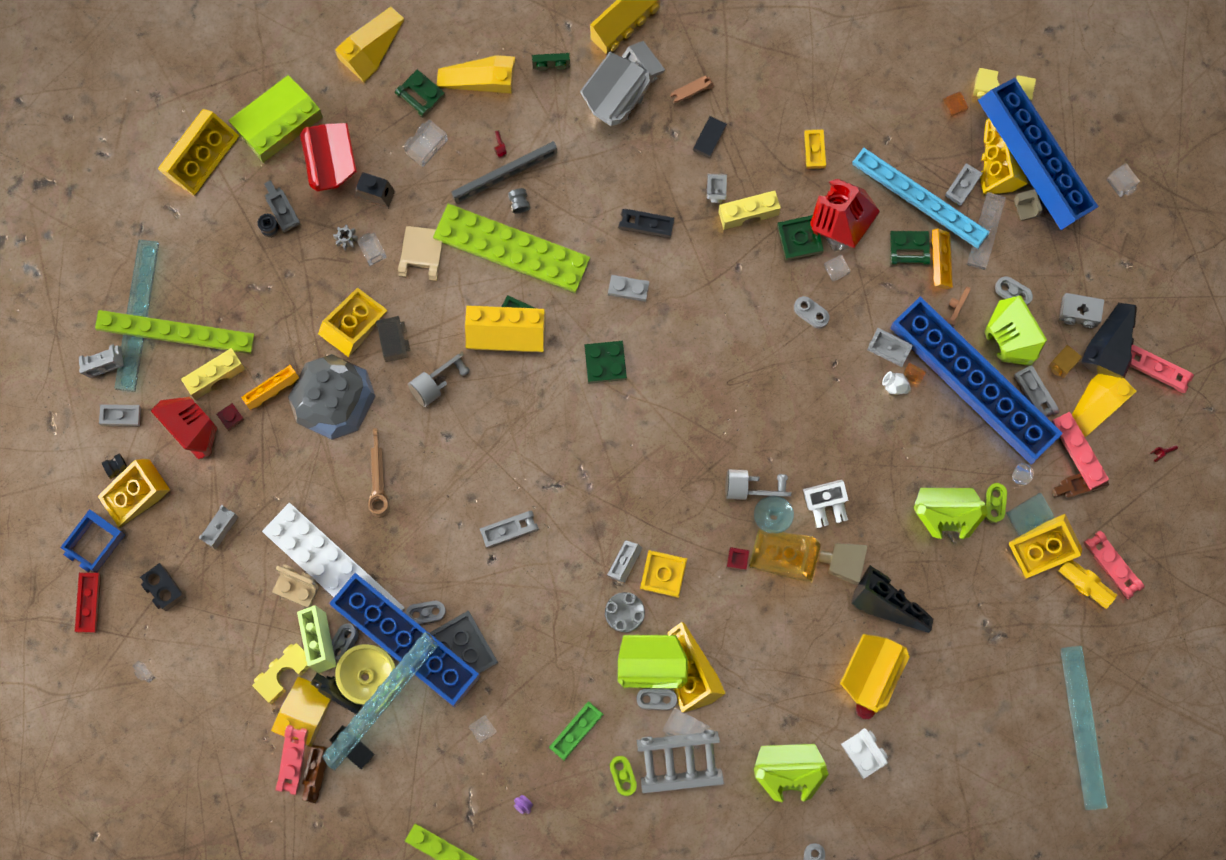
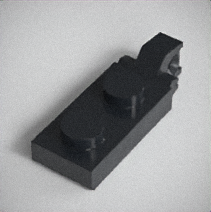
[310,673,362,715]

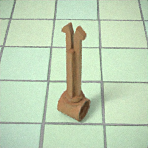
[368,428,390,518]

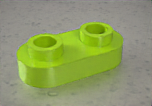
[985,483,1007,523]
[610,756,637,796]

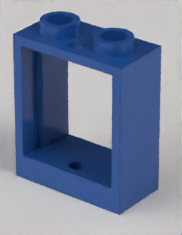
[60,509,125,573]

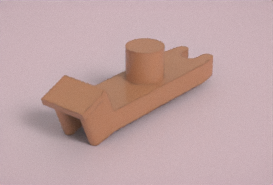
[670,76,715,103]
[944,287,971,328]

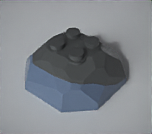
[288,354,376,440]

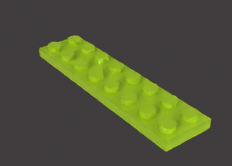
[433,204,590,293]

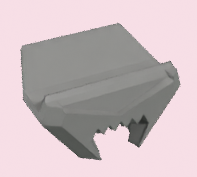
[580,52,651,126]

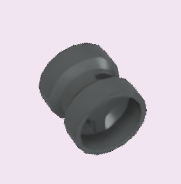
[508,188,530,214]

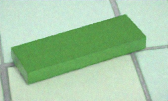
[549,701,604,761]

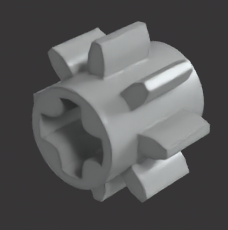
[333,225,358,250]

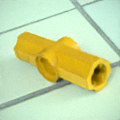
[1058,559,1117,609]

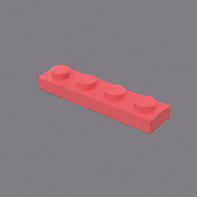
[1052,412,1109,490]

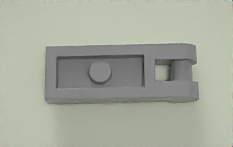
[1014,365,1059,418]
[480,511,539,548]

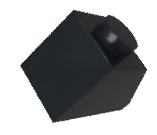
[329,725,375,769]

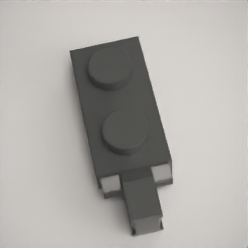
[264,180,301,233]

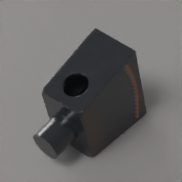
[355,172,395,209]

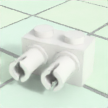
[803,480,848,528]

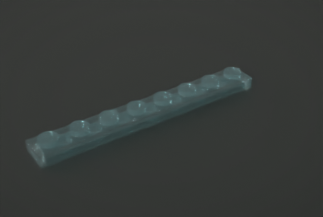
[115,240,159,392]
[322,632,438,770]
[1061,646,1108,810]

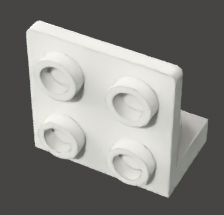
[841,728,888,779]

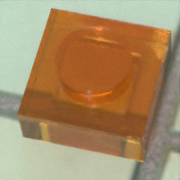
[903,362,926,383]

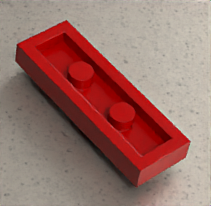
[74,572,100,633]

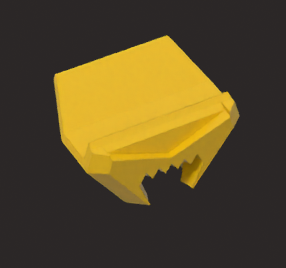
[840,634,910,713]

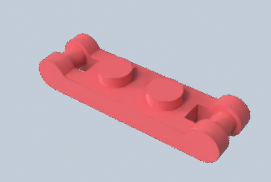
[1130,345,1194,393]
[1084,530,1145,599]
[276,725,308,795]

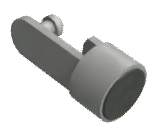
[408,352,470,407]
[725,469,792,500]

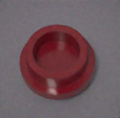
[856,703,876,720]

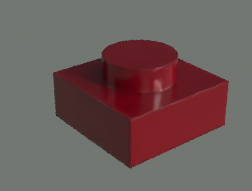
[216,403,244,431]
[727,547,750,571]

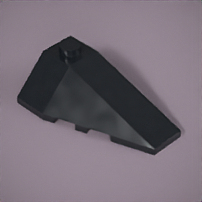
[1081,303,1137,378]
[852,565,934,633]

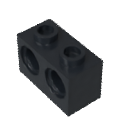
[140,563,186,611]

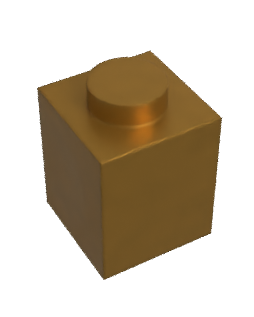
[1049,344,1082,379]

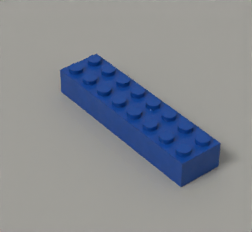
[978,78,1098,230]
[329,573,481,708]

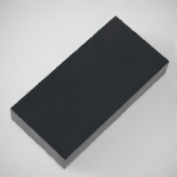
[693,116,727,158]

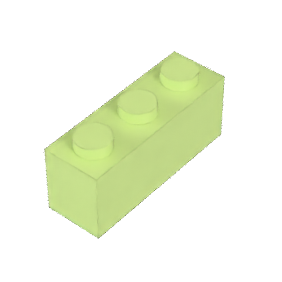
[297,605,336,673]

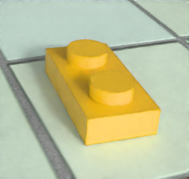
[804,129,826,169]

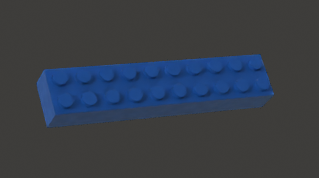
[890,297,1063,465]

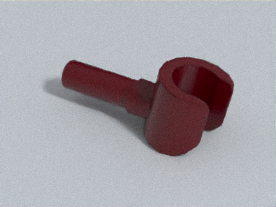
[494,130,507,157]
[1150,445,1178,462]

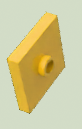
[640,550,687,598]

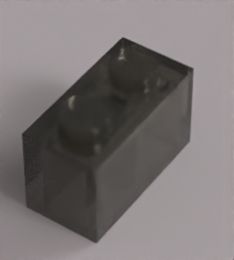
[376,316,411,362]

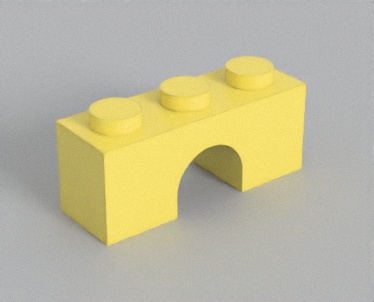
[973,68,1036,101]
[719,191,781,230]
[181,348,246,400]
[252,643,309,705]

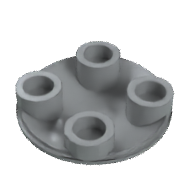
[605,592,645,632]

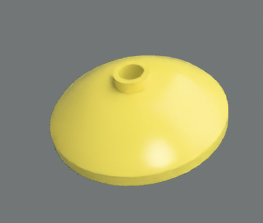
[335,644,396,705]

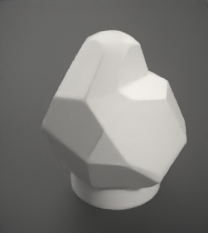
[882,371,911,395]

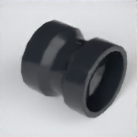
[257,213,279,238]
[102,453,128,479]

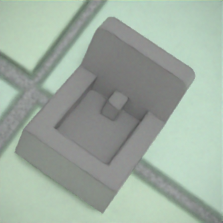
[707,174,727,203]

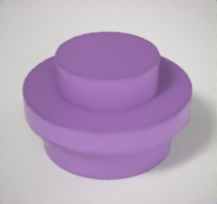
[514,795,533,814]

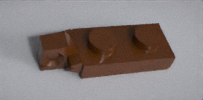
[1052,467,1109,499]
[302,745,330,803]

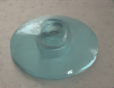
[754,496,794,533]

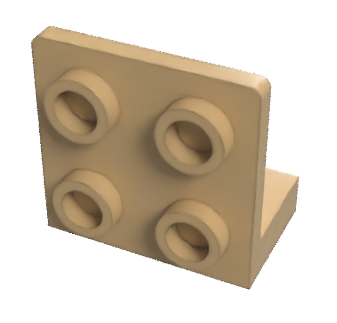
[272,565,319,608]

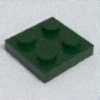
[777,215,824,261]
[584,341,627,384]

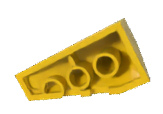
[335,7,404,83]
[437,55,515,94]
[980,119,1028,194]
[1071,374,1137,438]
[667,622,725,713]

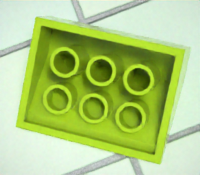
[228,75,323,163]

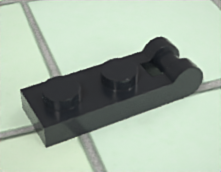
[618,209,675,238]

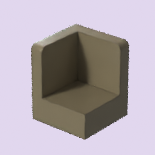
[1014,189,1042,221]

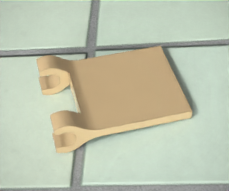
[398,226,443,281]

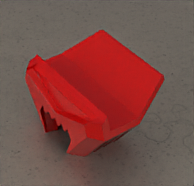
[300,123,357,192]
[810,179,880,249]
[151,397,217,459]

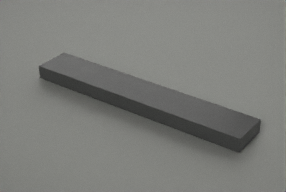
[451,141,557,203]

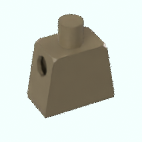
[818,543,867,585]

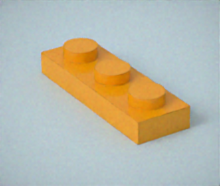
[932,229,953,290]
[241,365,299,410]

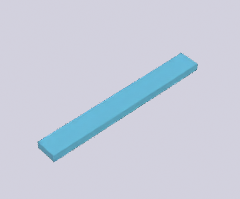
[852,148,990,249]

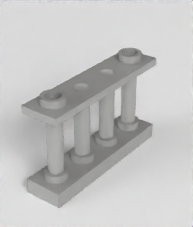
[637,730,724,793]

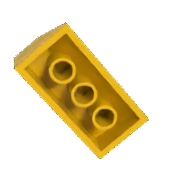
[590,0,660,54]
[158,109,239,195]
[465,306,546,352]

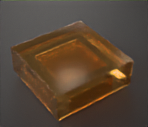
[942,91,968,117]

